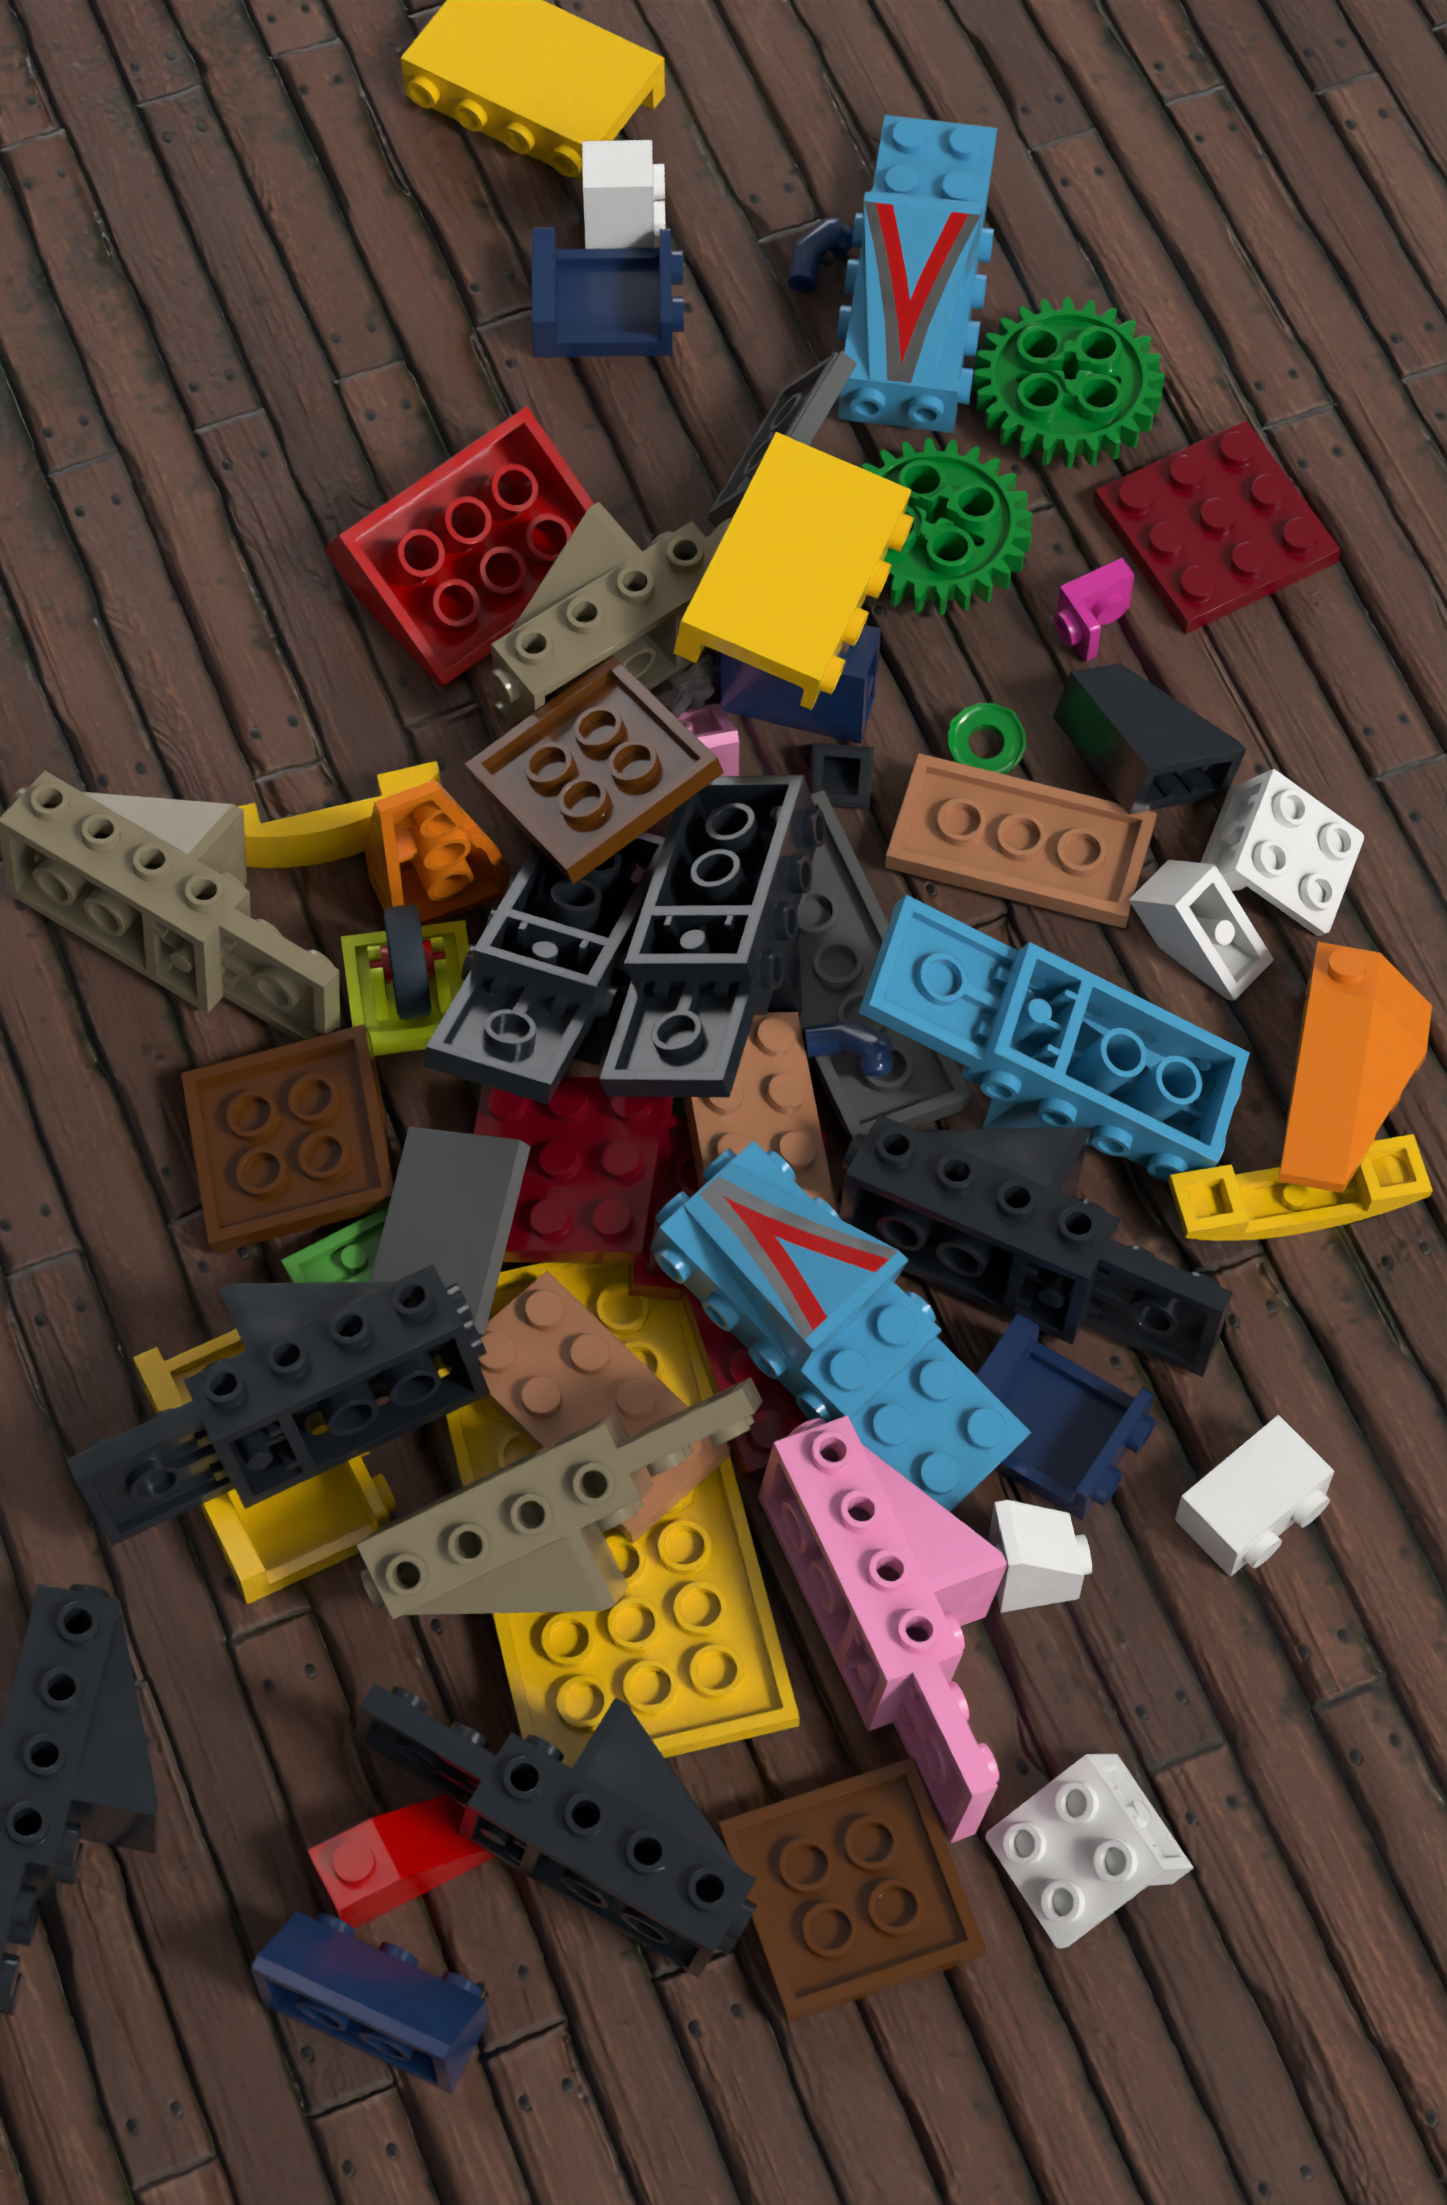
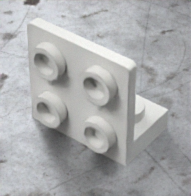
[1201,769,1364,936]
[985,1754,1194,1948]

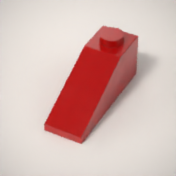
[307,1794,496,1929]

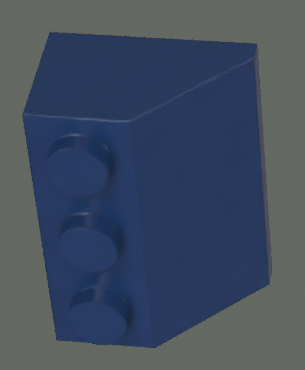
[251,1912,490,2094]

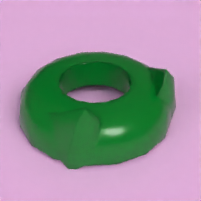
[947,703,1026,775]

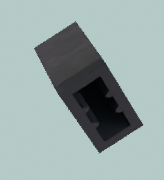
[1052,663,1246,814]

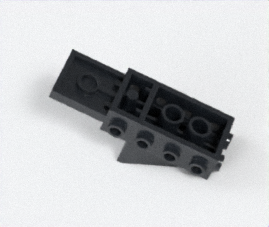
[599,775,826,1097]
[424,832,665,1104]
[837,1114,1233,1377]
[66,1264,491,1546]
[0,1584,158,2018]
[354,1683,758,1978]

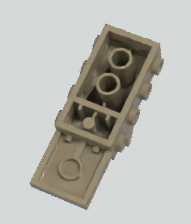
[489,502,732,733]
[0,771,340,1041]
[356,1377,763,1620]

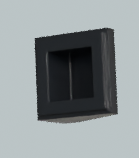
[809,743,874,809]

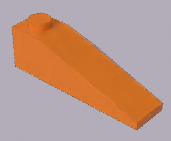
[365,779,510,926]
[1278,941,1432,1193]

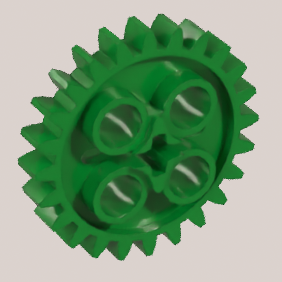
[973,297,1164,469]
[862,438,1033,615]

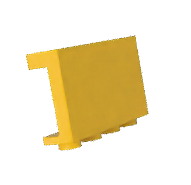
[401,0,665,181]
[673,432,914,710]
[133,1329,398,1605]

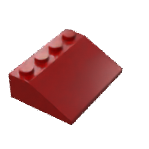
[323,406,594,688]

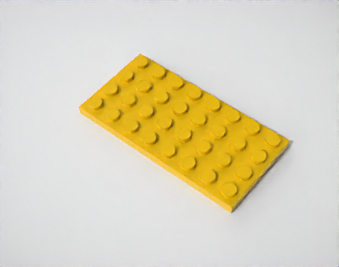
[438,1263,800,1768]

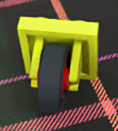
[341,905,469,1056]

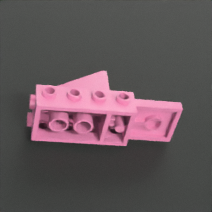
[758,1415,1008,1844]

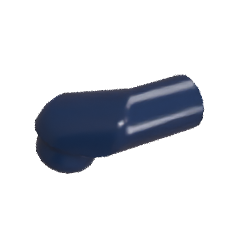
[788,217,853,293]
[803,1021,894,1077]

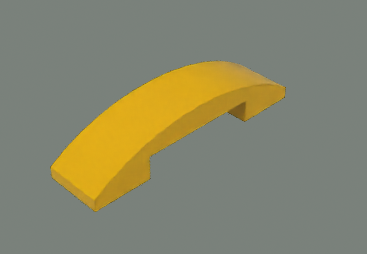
[238,761,441,868]
[1168,1134,1433,1241]

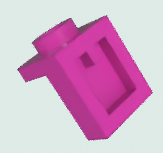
[1053,558,1135,662]

